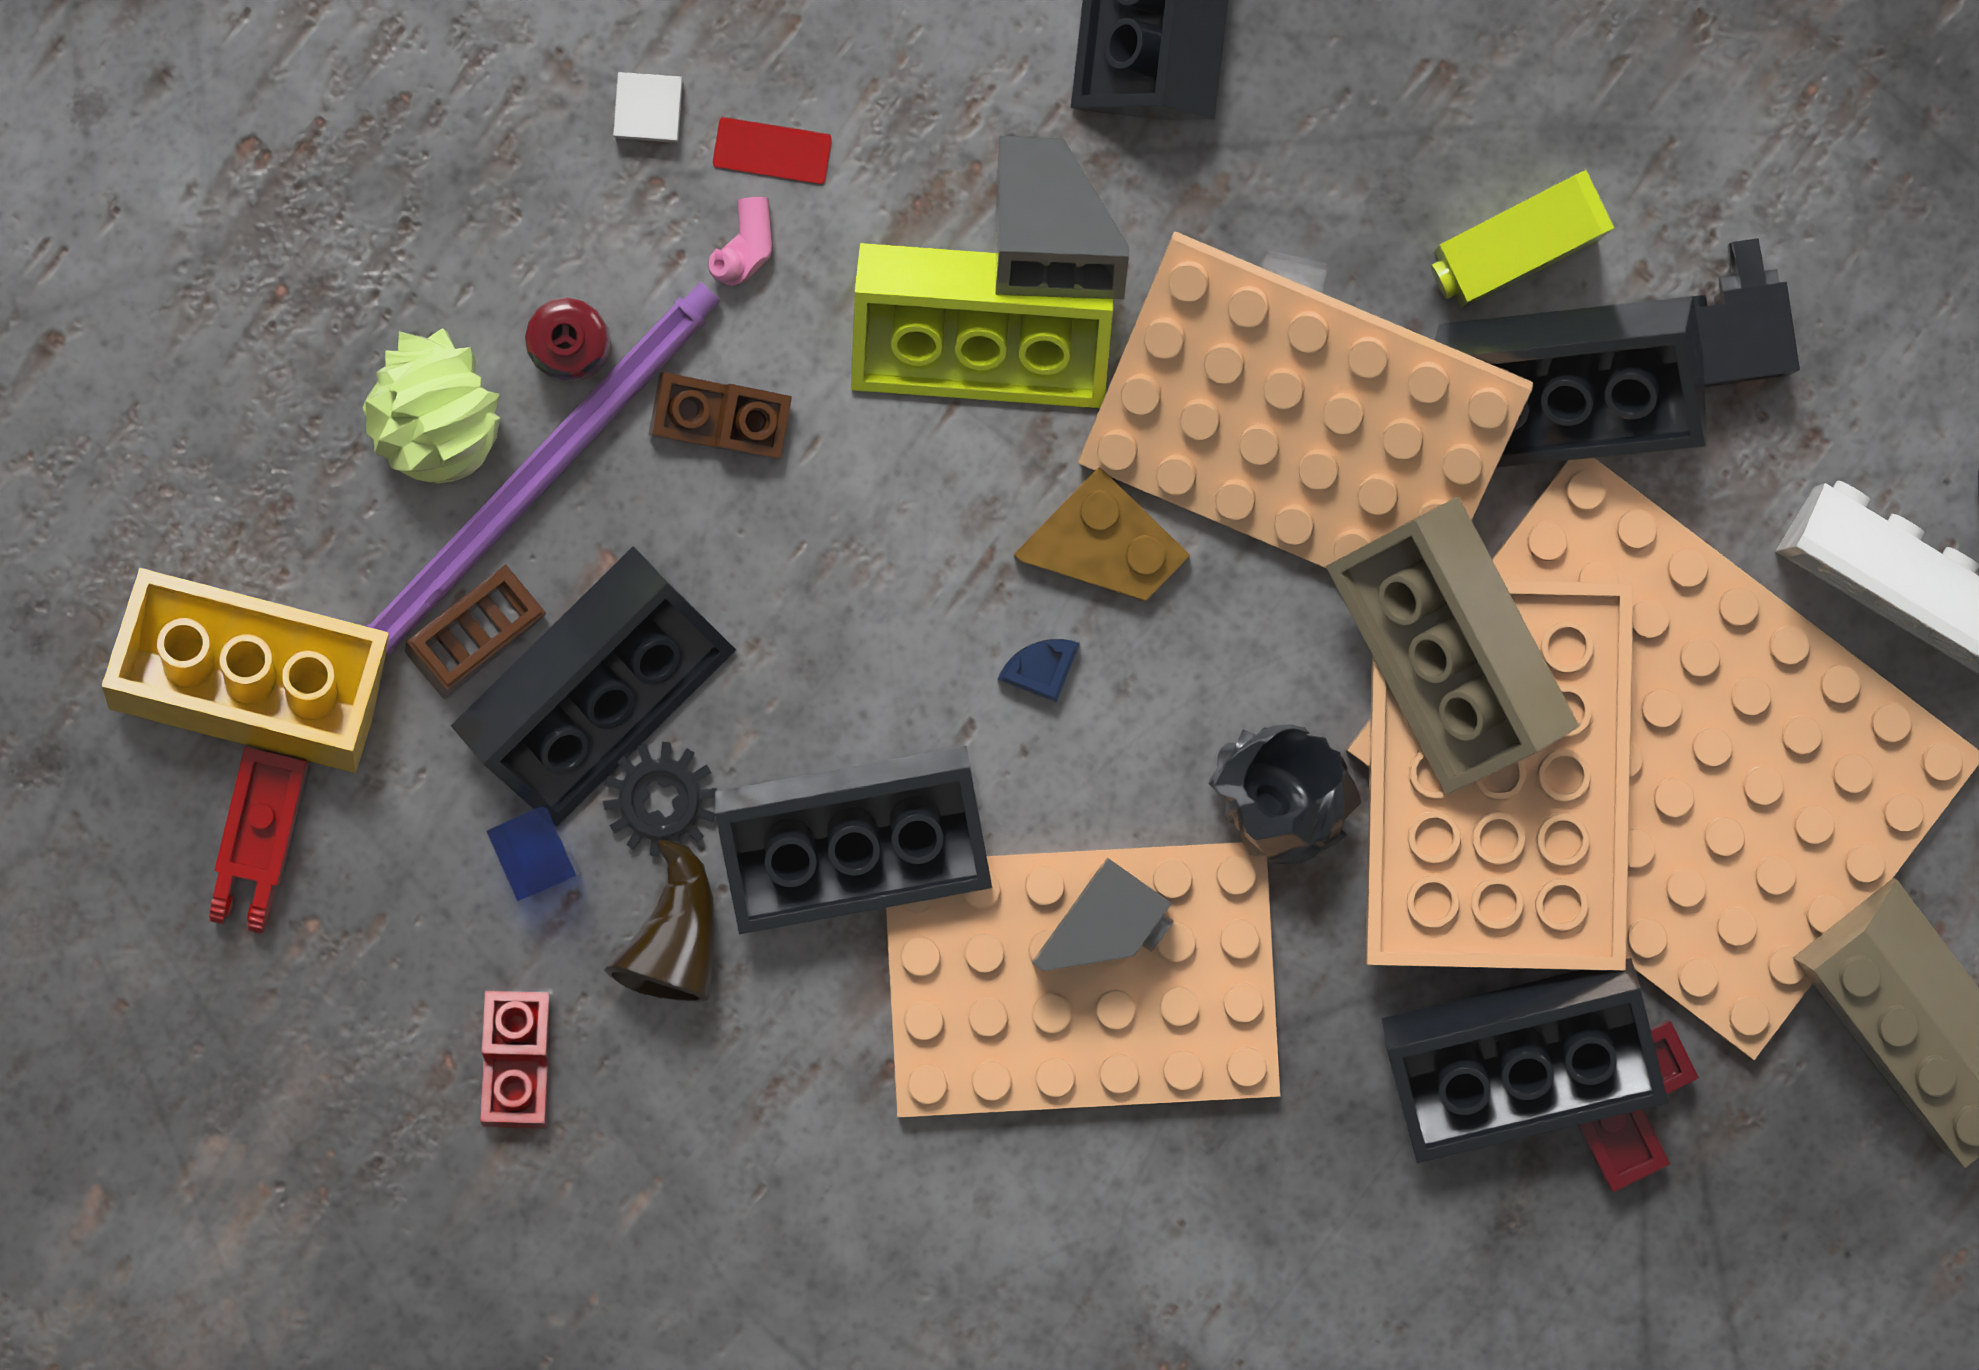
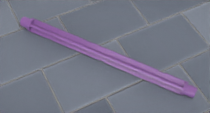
[365,281,721,655]

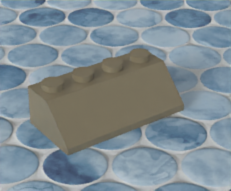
[1326,496,1580,795]
[1793,878,1979,1168]

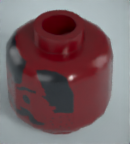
[525,297,611,383]

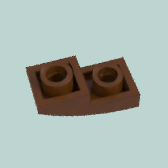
[648,372,792,459]

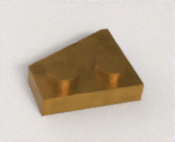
[1014,467,1190,602]

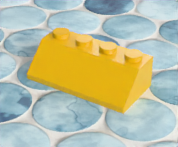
[102,568,389,773]

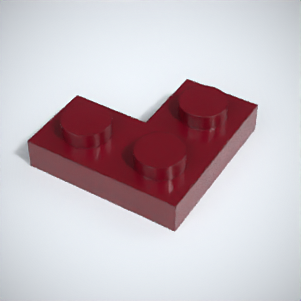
[1578,1019,1699,1192]

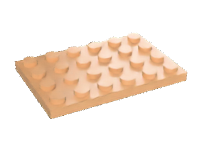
[1077,231,1533,568]
[1365,581,1633,970]
[886,842,1280,1117]

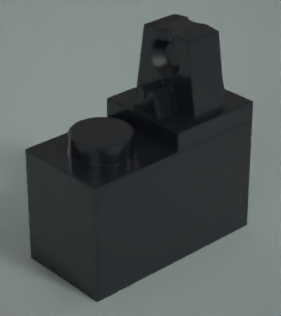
[1693,238,1800,388]

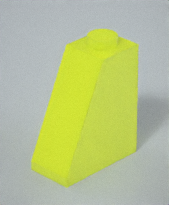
[1431,170,1614,308]

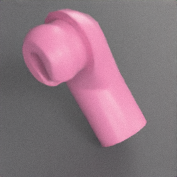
[708,197,772,286]

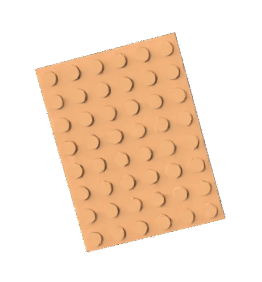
[1346,458,1979,1060]

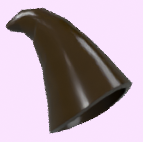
[604,840,714,1002]

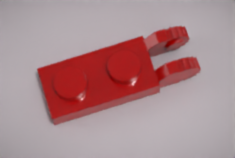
[209,747,310,934]

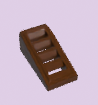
[405,564,546,699]

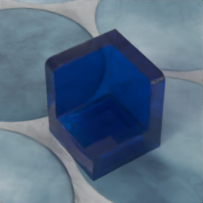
[486,807,582,901]

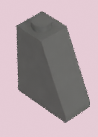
[995,136,1129,299]

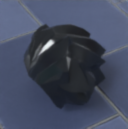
[1208,724,1361,864]

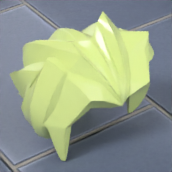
[363,328,500,484]

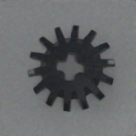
[603,741,718,856]

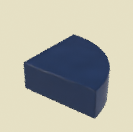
[997,639,1080,702]

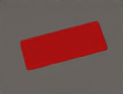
[712,117,832,184]

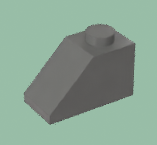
[1032,857,1174,971]

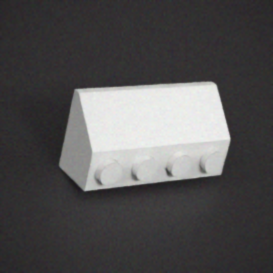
[1775,481,1979,675]

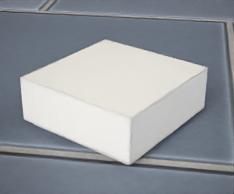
[613,72,683,143]

